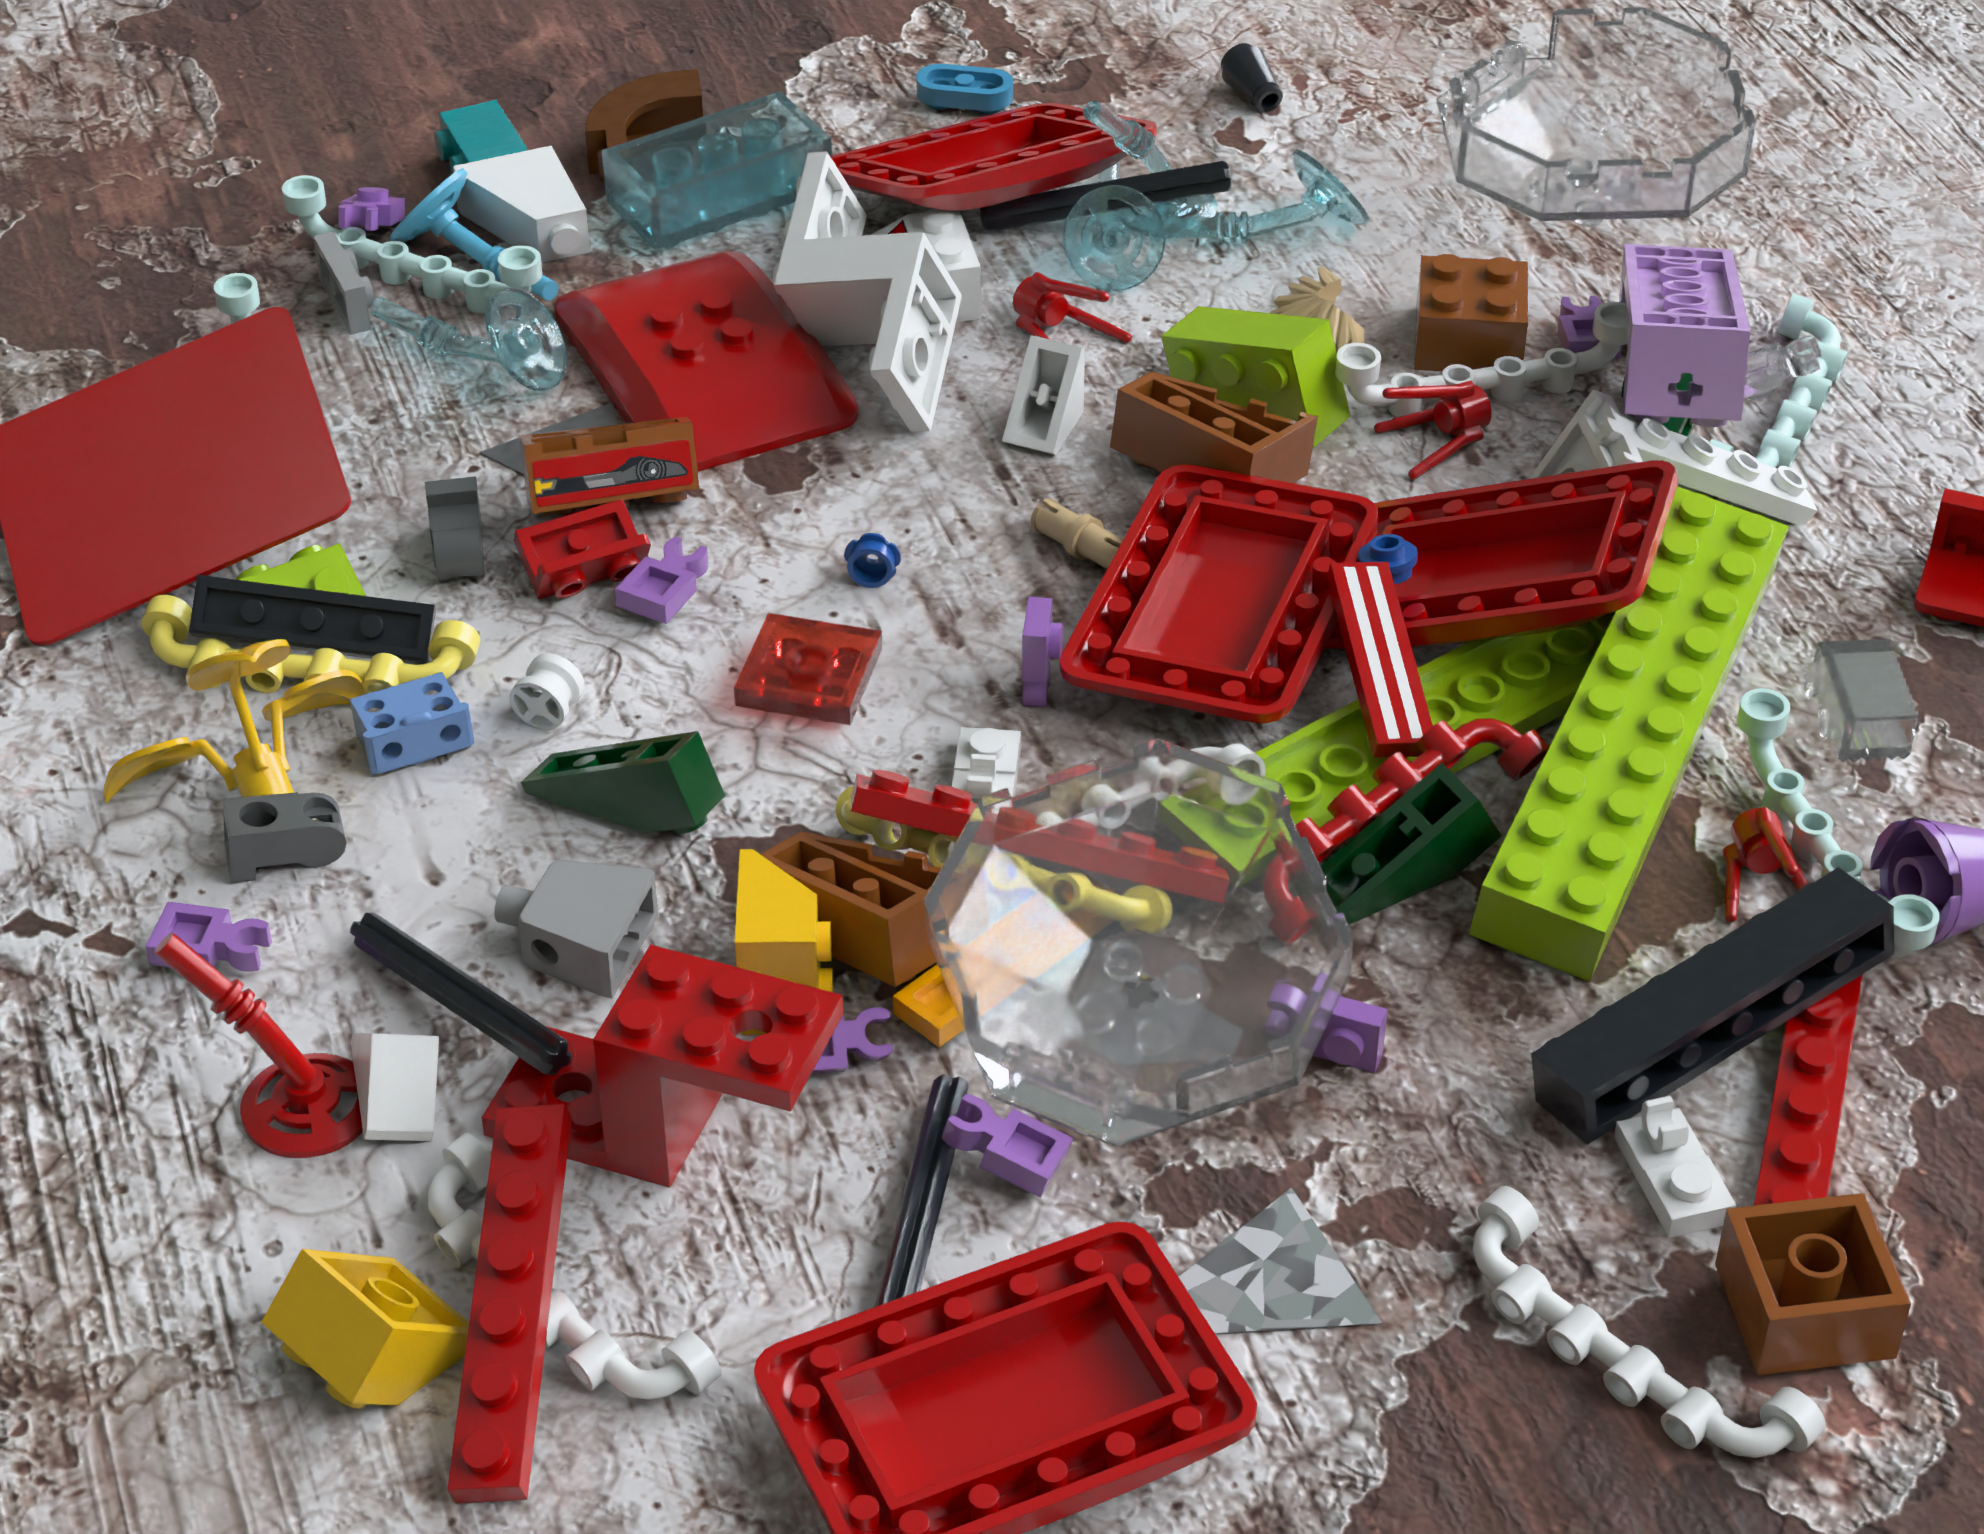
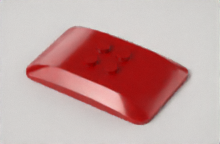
[830,103,1157,210]
[555,251,859,471]
[1324,460,1678,649]
[1059,464,1378,723]
[754,1221,1257,1534]

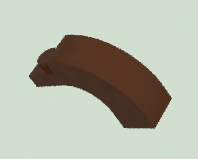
[585,69,705,200]

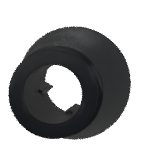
[1221,43,1283,113]

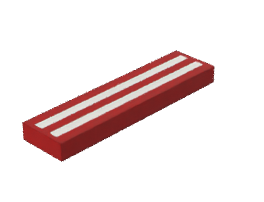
[1327,562,1433,758]

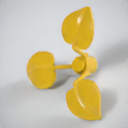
[103,639,365,803]

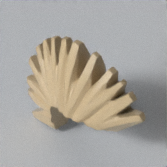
[1269,266,1364,353]

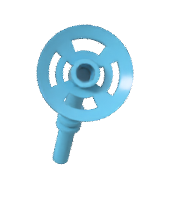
[389,168,559,301]

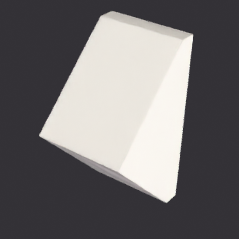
[1002,335,1085,455]
[351,1033,439,1141]

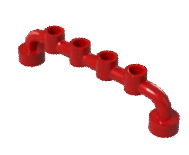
[1266,718,1550,947]

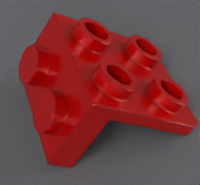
[1914,488,1984,627]

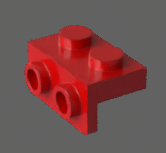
[513,499,651,600]

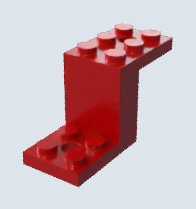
[481,944,843,1188]

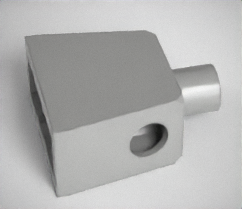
[494,860,658,999]

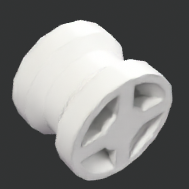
[509,653,585,730]

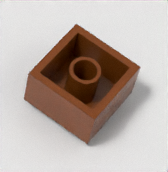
[1414,254,1528,371]
[1715,1193,1911,1375]

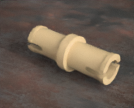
[1031,498,1123,569]

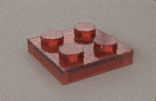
[734,613,882,725]

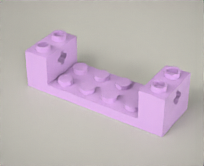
[1619,244,1751,427]

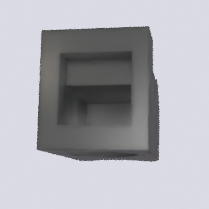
[425,476,485,581]
[223,792,347,883]

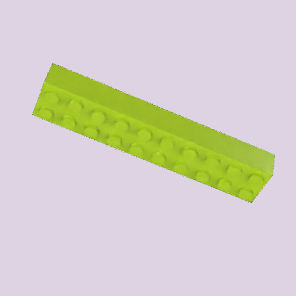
[1469,486,1789,982]

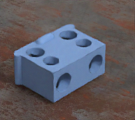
[350,672,474,774]

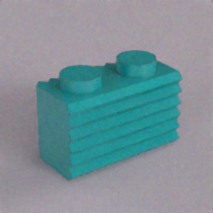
[434,99,528,174]

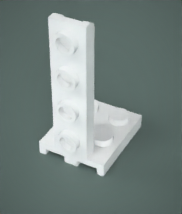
[1529,389,1818,525]

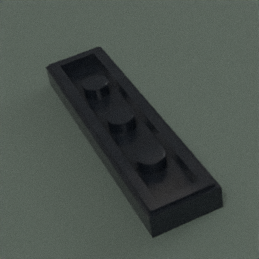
[189,575,436,665]

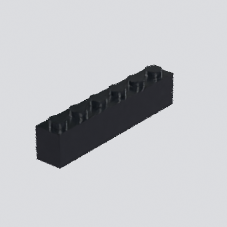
[1531,867,1894,1145]

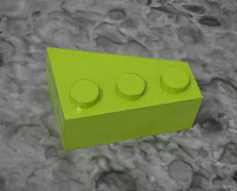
[1161,306,1351,448]

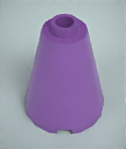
[1870,818,1984,946]

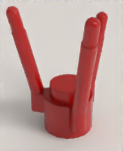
[1013,272,1132,343]
[1374,380,1492,480]
[1722,807,1809,923]

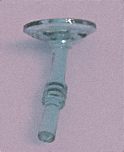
[1083,100,1218,239]
[1158,149,1370,243]
[1063,161,1166,291]
[371,288,567,391]

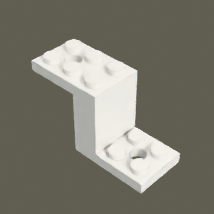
[773,151,962,432]

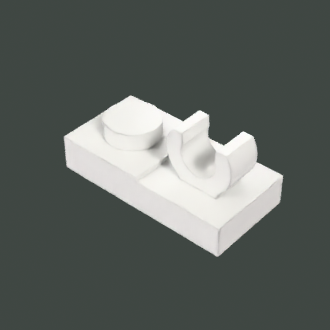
[952,727,1021,808]
[1614,1096,1736,1238]

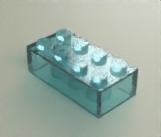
[602,91,832,251]

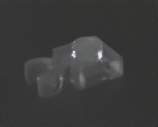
[1744,335,1822,400]

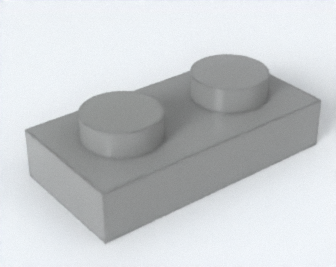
[313,231,375,335]

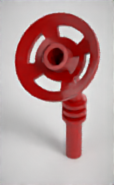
[154,932,363,1158]

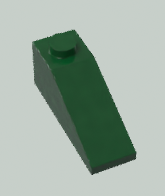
[521,731,725,835]
[1298,763,1502,930]

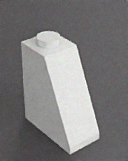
[453,146,590,263]

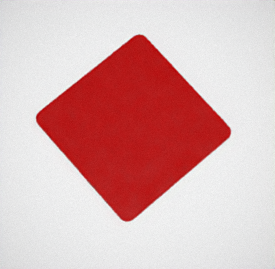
[0,307,351,646]

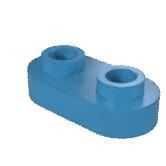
[916,64,1013,114]

